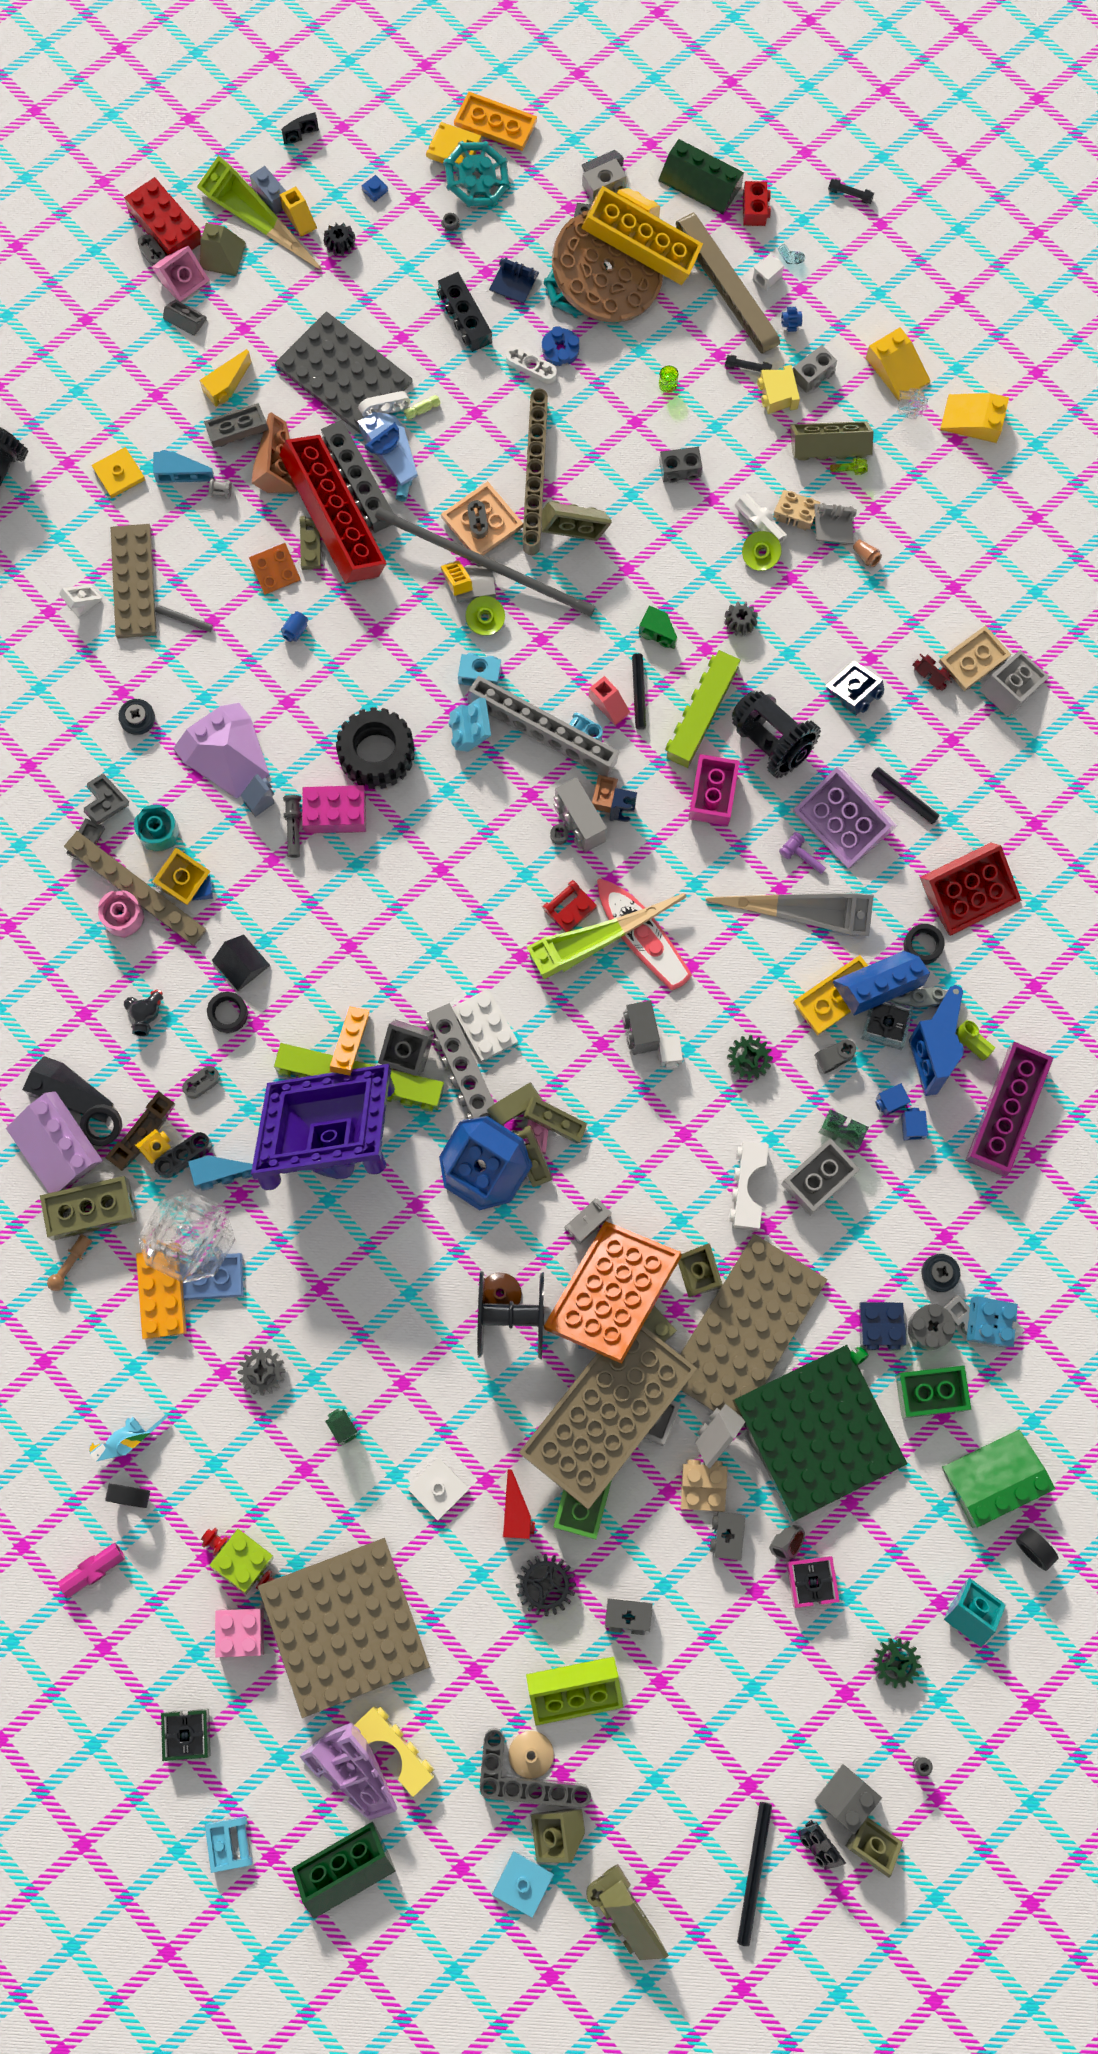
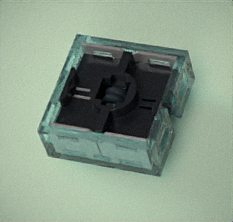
[861,1001,914,1050]

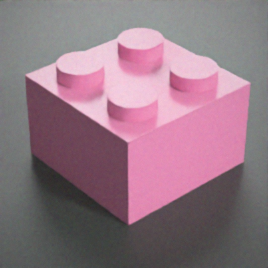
[215,1608,264,1658]

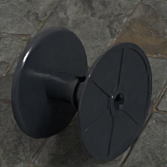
[477,1271,544,1360]

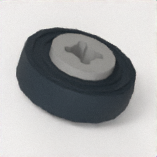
[118,699,155,735]

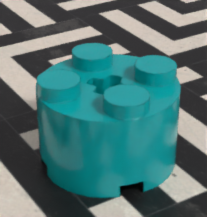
[134,804,179,851]

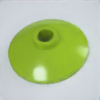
[742,531,781,571]
[465,596,505,636]

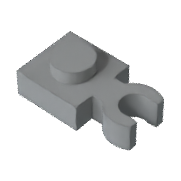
[944,1295,970,1335]

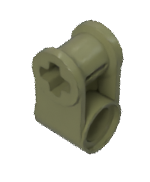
[586,1864,631,1907]

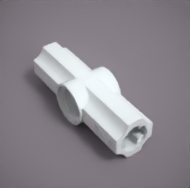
[735,494,787,544]

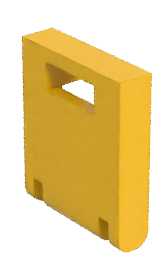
[426,122,482,165]

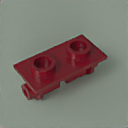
[912,654,952,691]

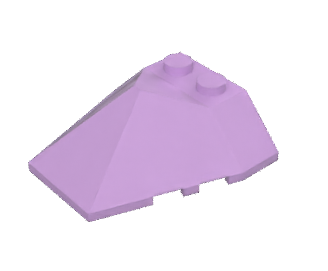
[173,703,270,799]
[299,1723,397,1820]

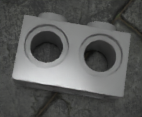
[793,345,837,393]

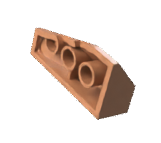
[252,412,297,493]

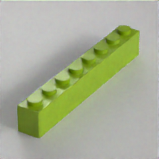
[274,1043,444,1112]

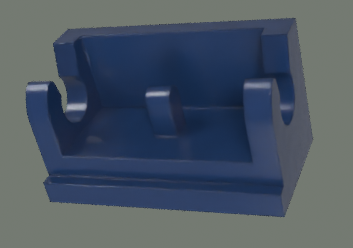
[610,788,637,822]

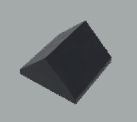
[212,935,270,991]

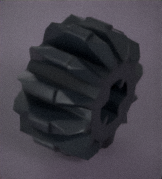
[323,222,356,256]

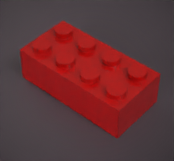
[124,177,202,256]

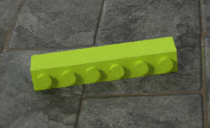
[665,650,741,768]

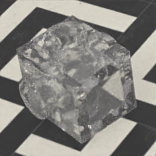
[897,388,928,419]

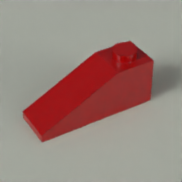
[503,1469,535,1539]

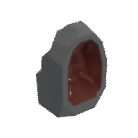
[769,1525,805,1562]

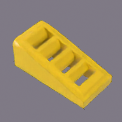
[440,560,473,596]

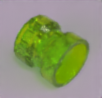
[658,365,679,393]

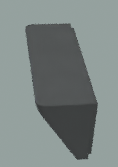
[163,299,207,335]

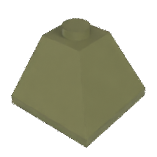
[199,223,246,276]
[531,1809,585,1863]

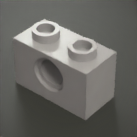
[582,159,627,202]

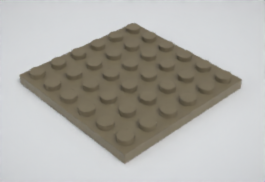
[257,1538,430,1718]

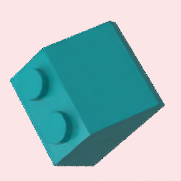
[944,1578,1006,1647]

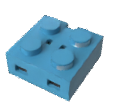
[966,1296,1018,1348]

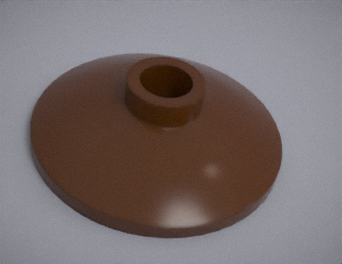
[485,1272,522,1304]

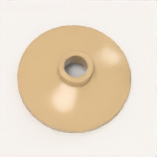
[509,1731,554,1779]

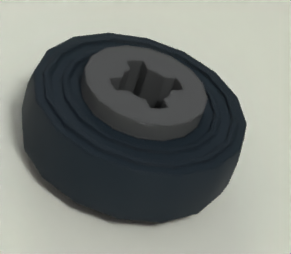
[921,1254,961,1292]

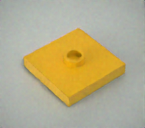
[91,447,145,499]

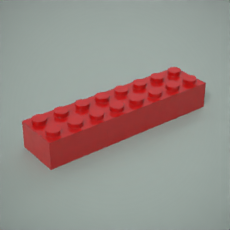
[279,435,387,584]

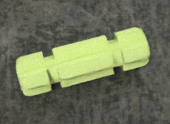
[404,395,441,420]

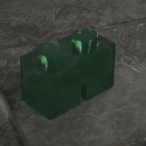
[818,1109,869,1150]
[325,1408,361,1446]

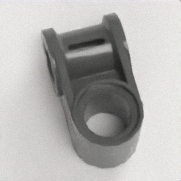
[814,1039,856,1074]

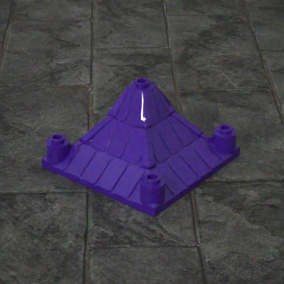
[251,1064,395,1190]

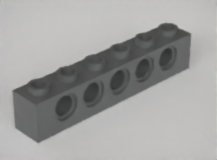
[321,420,393,533]

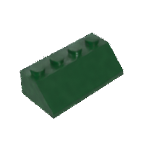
[658,139,744,215]
[292,1821,396,1919]

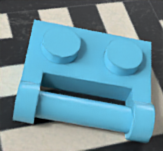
[205,1816,253,1873]

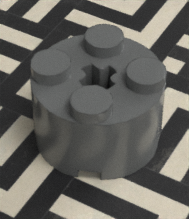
[908,1304,956,1350]

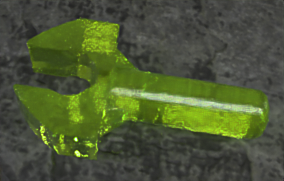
[830,458,868,475]

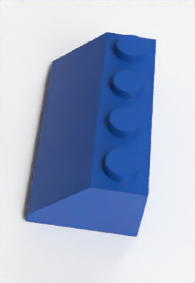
[833,951,930,1016]

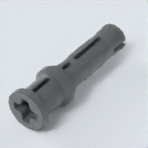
[283,795,302,858]

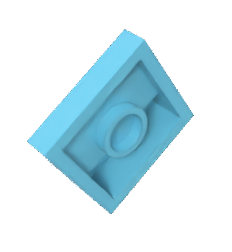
[448,697,491,752]

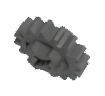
[238,1347,286,1396]

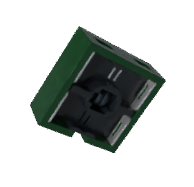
[161,1709,211,1761]

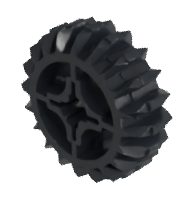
[516,1554,576,1616]

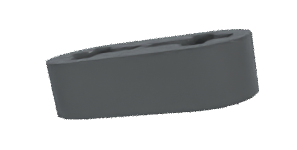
[138,235,166,266]
[467,500,488,539]
[182,1066,220,1099]

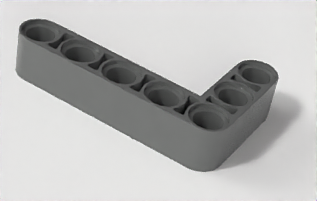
[480,1728,591,1808]

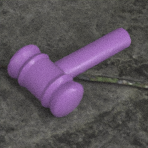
[779,832,826,874]

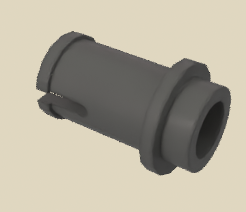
[913,1757,933,1776]

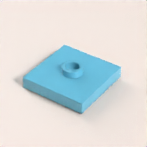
[492,1851,554,1918]

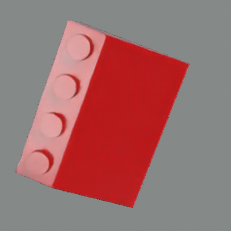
[920,842,1022,936]

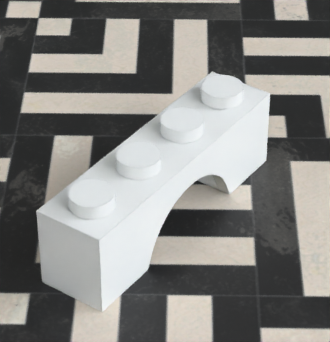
[729,1141,769,1231]

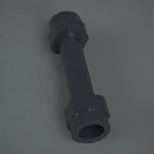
[828,178,874,204]
[725,355,772,374]

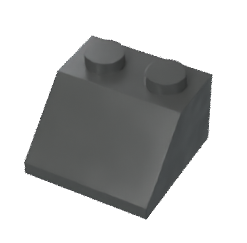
[815,1764,882,1834]

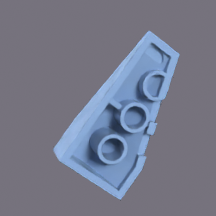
[358,412,418,486]

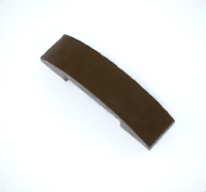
[105,1091,175,1171]

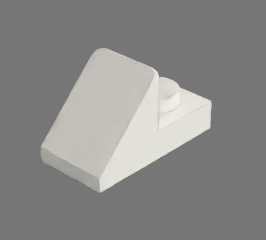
[59,584,102,617]

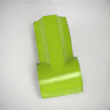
[955,1020,995,1061]

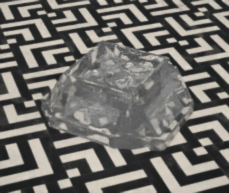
[138,1189,236,1283]

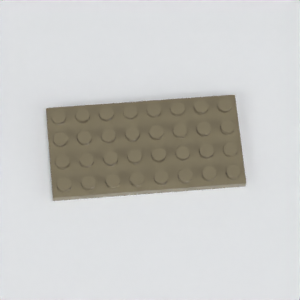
[680,1234,828,1414]
[519,1326,697,1510]

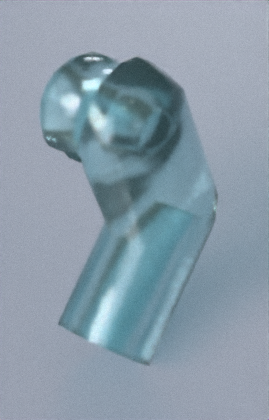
[778,244,805,264]

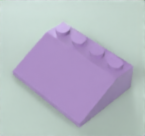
[794,767,897,869]
[6,1092,103,1193]

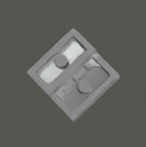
[454,565,496,602]

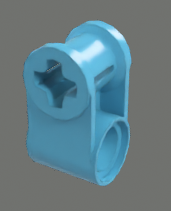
[569,712,603,742]

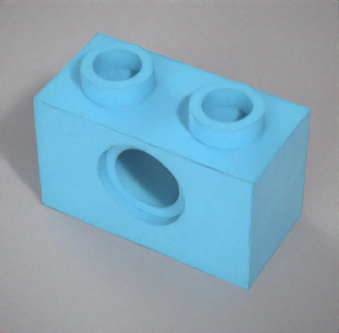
[458,653,502,686]

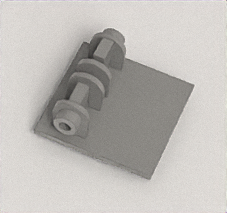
[814,503,857,544]

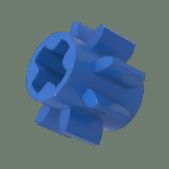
[781,307,802,332]

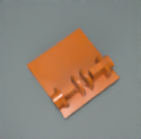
[249,543,301,595]

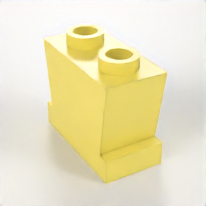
[757,365,800,414]

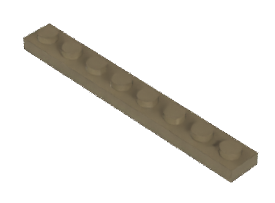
[64,831,207,947]

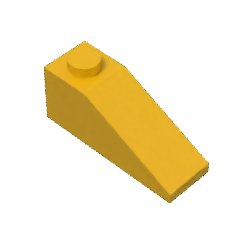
[199,349,252,407]

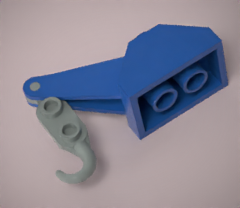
[890,985,964,1096]

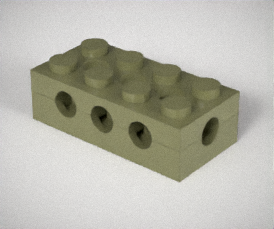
[40,1176,137,1241]

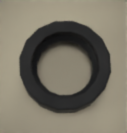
[903,924,945,965]
[207,991,248,1033]
[79,1104,122,1146]
[105,1483,150,1508]
[1016,1527,1059,1571]

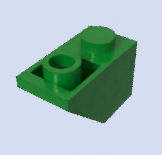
[638,605,677,649]

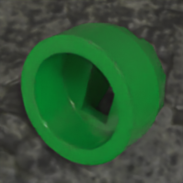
[850,1347,869,1365]

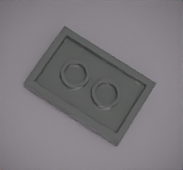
[204,403,269,448]

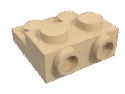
[681,1460,727,1512]

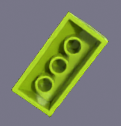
[526,1657,624,1726]

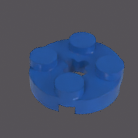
[542,326,579,366]

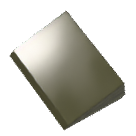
[678,1243,723,1297]
[845,1817,903,1878]

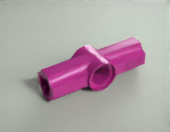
[58,1543,126,1598]

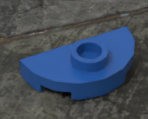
[365,422,400,455]

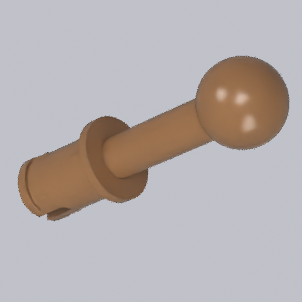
[47,1234,92,1291]

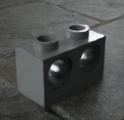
[659,447,703,483]

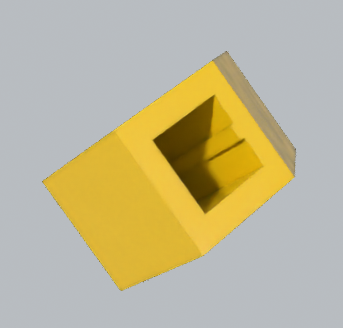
[280,186,317,237]

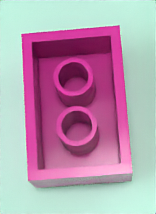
[688,754,740,826]
[302,785,366,834]

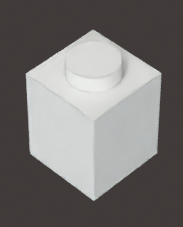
[753,254,784,291]
[658,1035,683,1069]

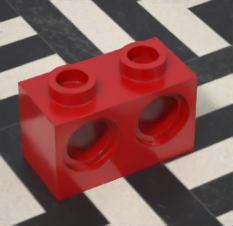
[743,181,771,226]

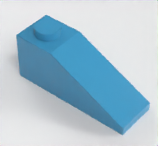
[153,450,215,483]

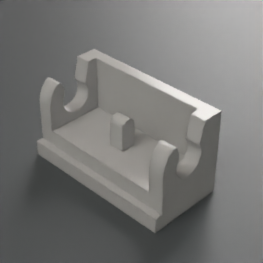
[564,1198,612,1244]

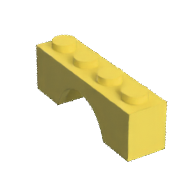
[354,1706,435,1797]

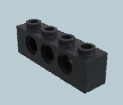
[436,272,493,352]

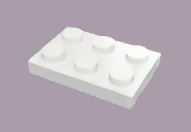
[452,989,518,1063]

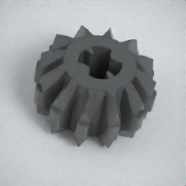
[724,602,758,636]

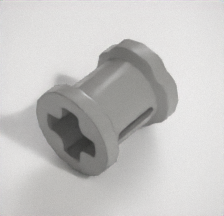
[209,478,232,499]

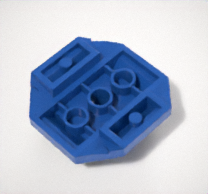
[439,1116,533,1210]

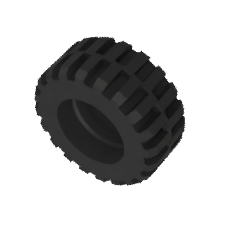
[336,707,415,789]

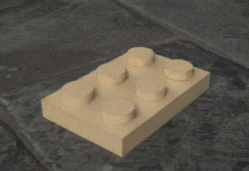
[939,625,1011,692]

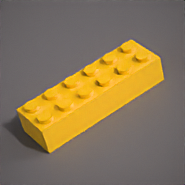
[581,186,703,286]

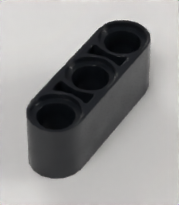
[154,1132,212,1179]

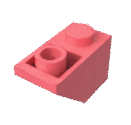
[589,676,630,726]

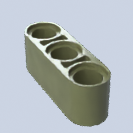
[487,1082,543,1125]

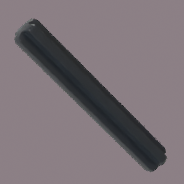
[632,653,646,730]
[871,767,940,824]

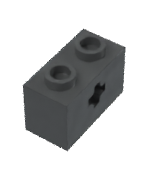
[710,1512,746,1561]
[605,1598,653,1635]

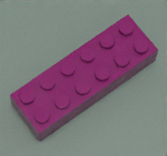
[965,1042,1054,1177]

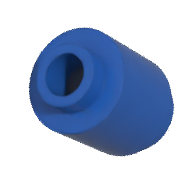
[281,611,309,642]

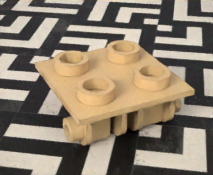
[773,490,820,531]

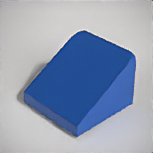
[192,875,213,901]

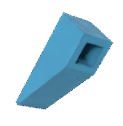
[188,1156,253,1191]

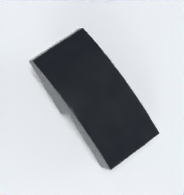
[281,112,319,144]

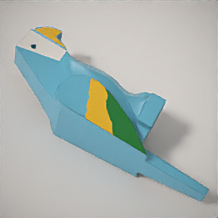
[89,1414,168,1462]

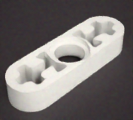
[506,346,557,384]
[358,391,411,417]

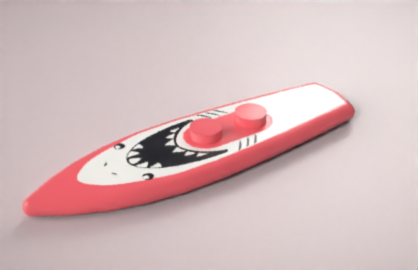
[597,878,692,990]

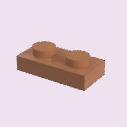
[592,775,618,813]

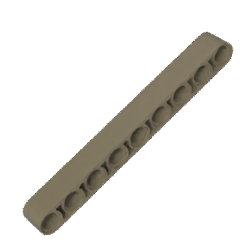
[676,212,780,354]
[523,388,548,555]

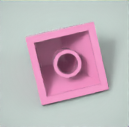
[152,246,210,302]

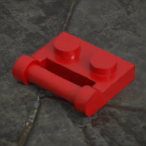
[542,880,597,933]

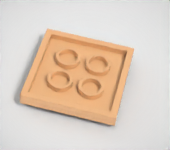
[441,481,523,555]

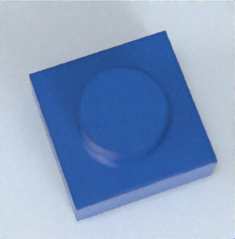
[361,174,388,202]

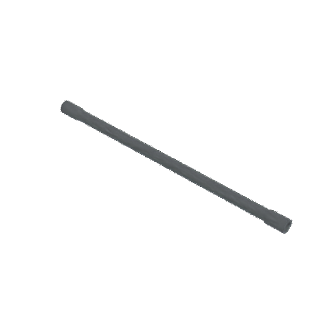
[375,507,596,617]

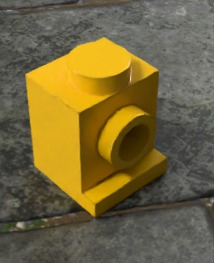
[135,1129,171,1164]

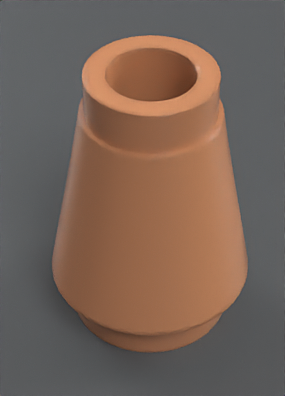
[853,539,882,567]

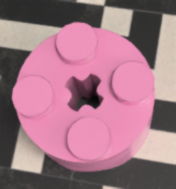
[98,890,144,938]

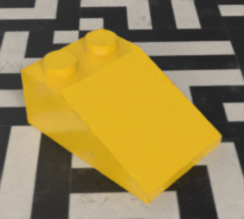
[865,327,931,401]
[940,393,1009,443]

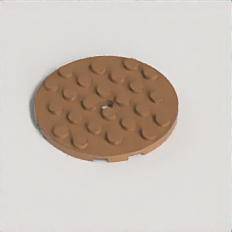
[552,210,663,322]

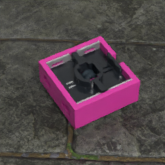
[786,1556,839,1608]

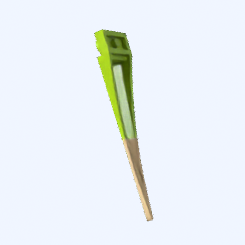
[197,155,321,269]
[527,893,686,979]

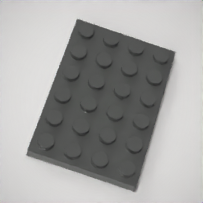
[275,311,413,434]

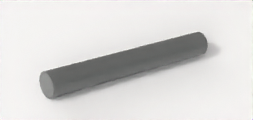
[155,605,213,632]

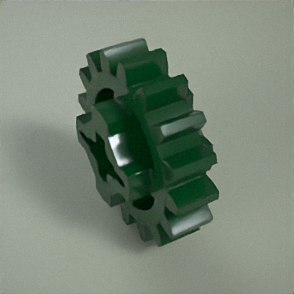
[727,1035,773,1081]
[872,1637,922,1688]

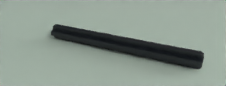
[737,1802,772,1947]

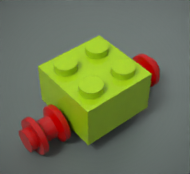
[201,1528,275,1595]

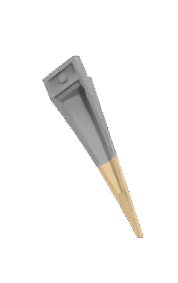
[706,892,874,936]

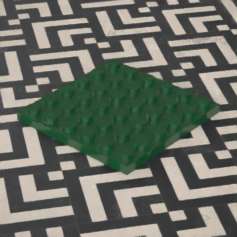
[732,1345,908,1522]

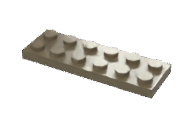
[110,524,157,639]

